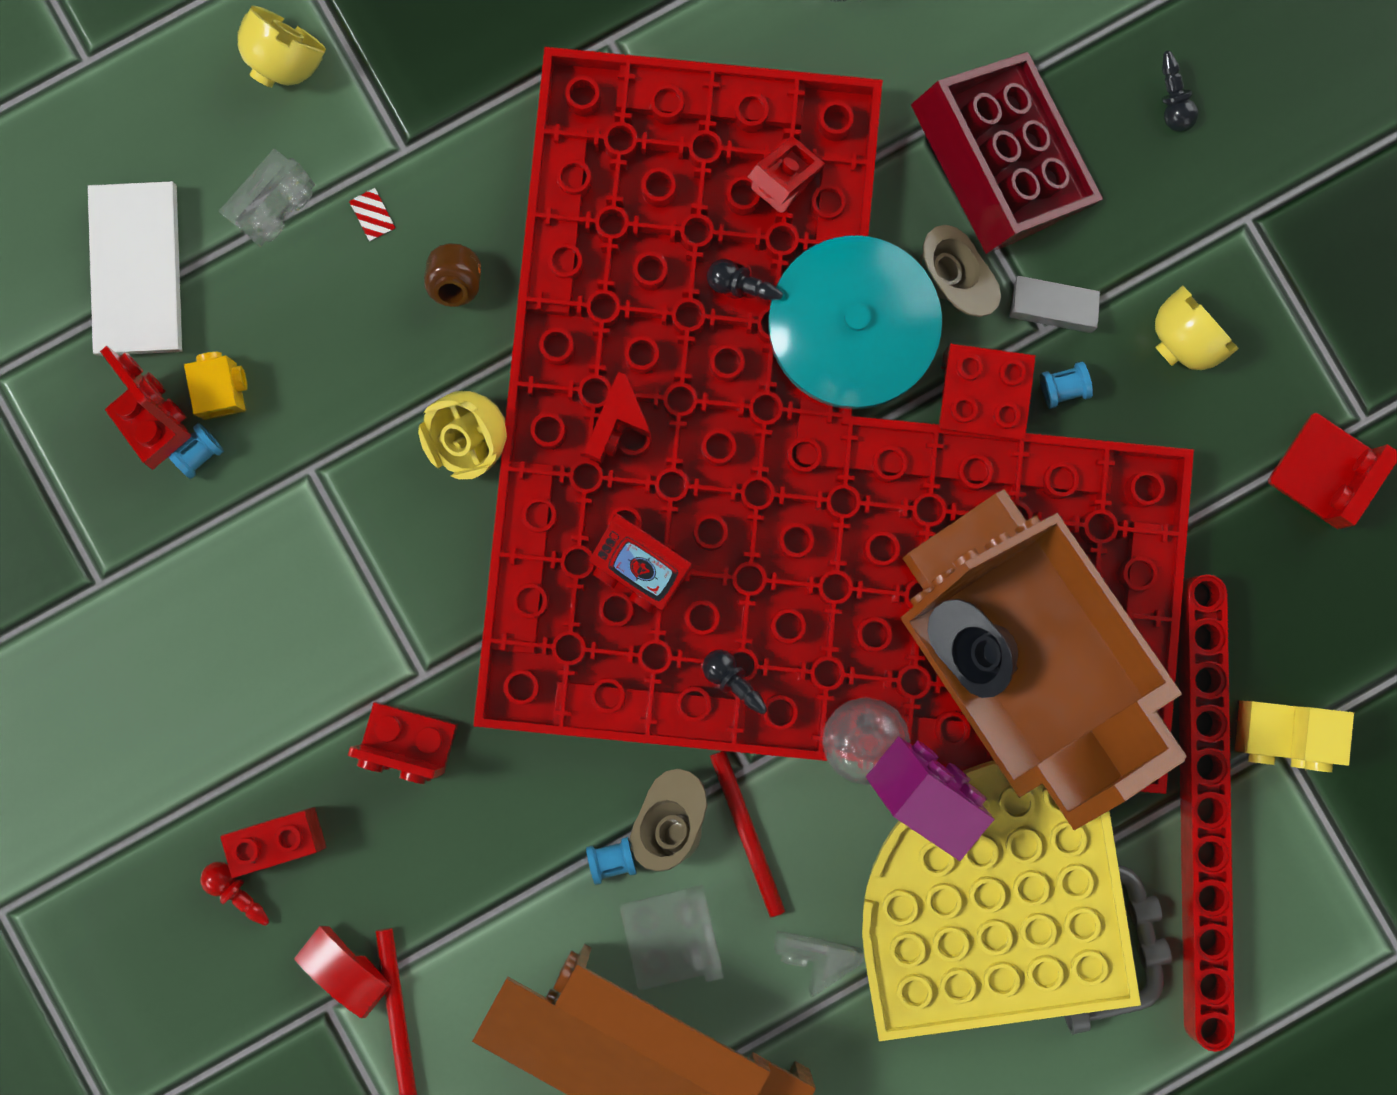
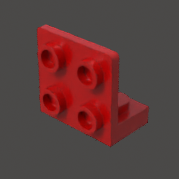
[939,343,1036,441]
[100,346,192,470]
[1268,413,1397,529]
[347,702,458,784]

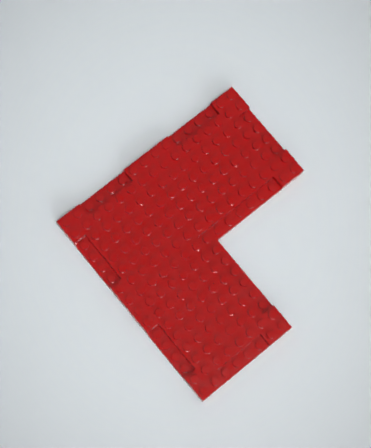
[473,47,1194,794]

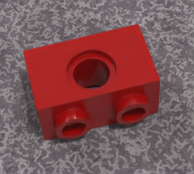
[220,807,327,878]

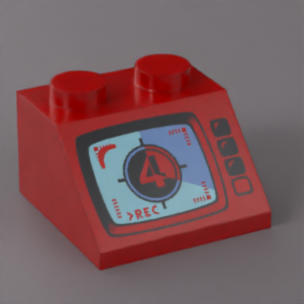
[589,513,692,613]

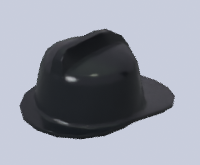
[927,599,1018,698]

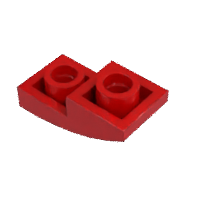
[294,926,392,1019]

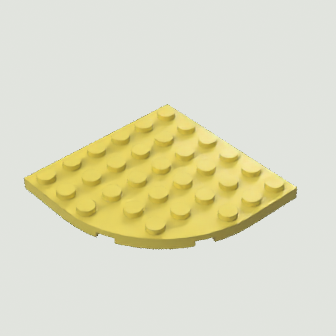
[862,761,1141,1041]

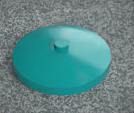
[768,235,942,409]

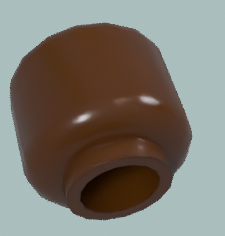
[424,243,481,307]

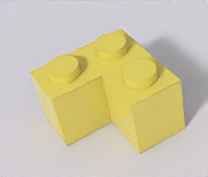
[1234,700,1354,772]

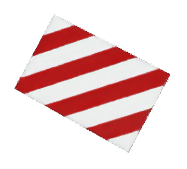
[349,188,395,241]

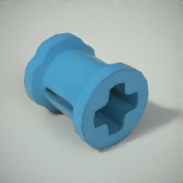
[1040,361,1093,409]
[169,423,224,479]
[586,837,637,885]

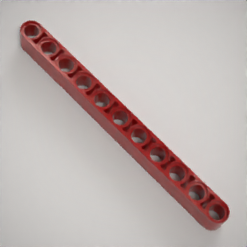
[1178,574,1235,1052]

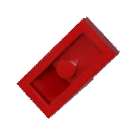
[748,136,825,213]
[584,372,651,464]

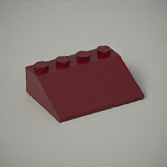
[911,52,1103,254]

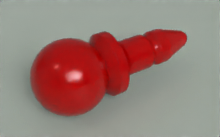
[200,861,269,926]

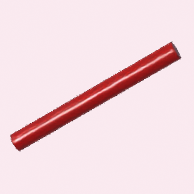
[710,751,786,918]
[375,928,417,1095]

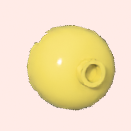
[238,5,326,88]
[1155,286,1239,370]
[418,391,507,479]

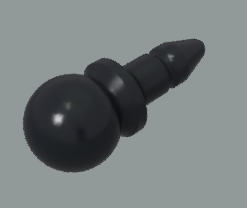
[1162,51,1198,132]
[707,259,783,300]
[702,650,767,714]

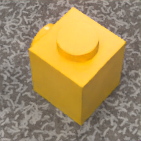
[184,352,248,420]

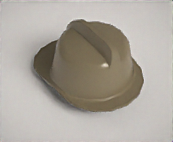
[918,225,1001,317]
[630,769,707,872]

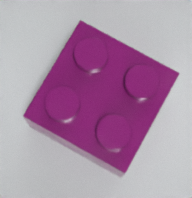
[866,736,995,861]

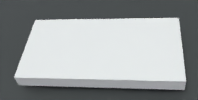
[88,181,182,356]

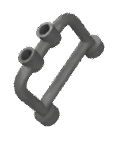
[1064,865,1172,1035]

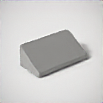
[1009,276,1100,333]

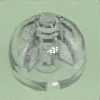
[822,697,911,786]

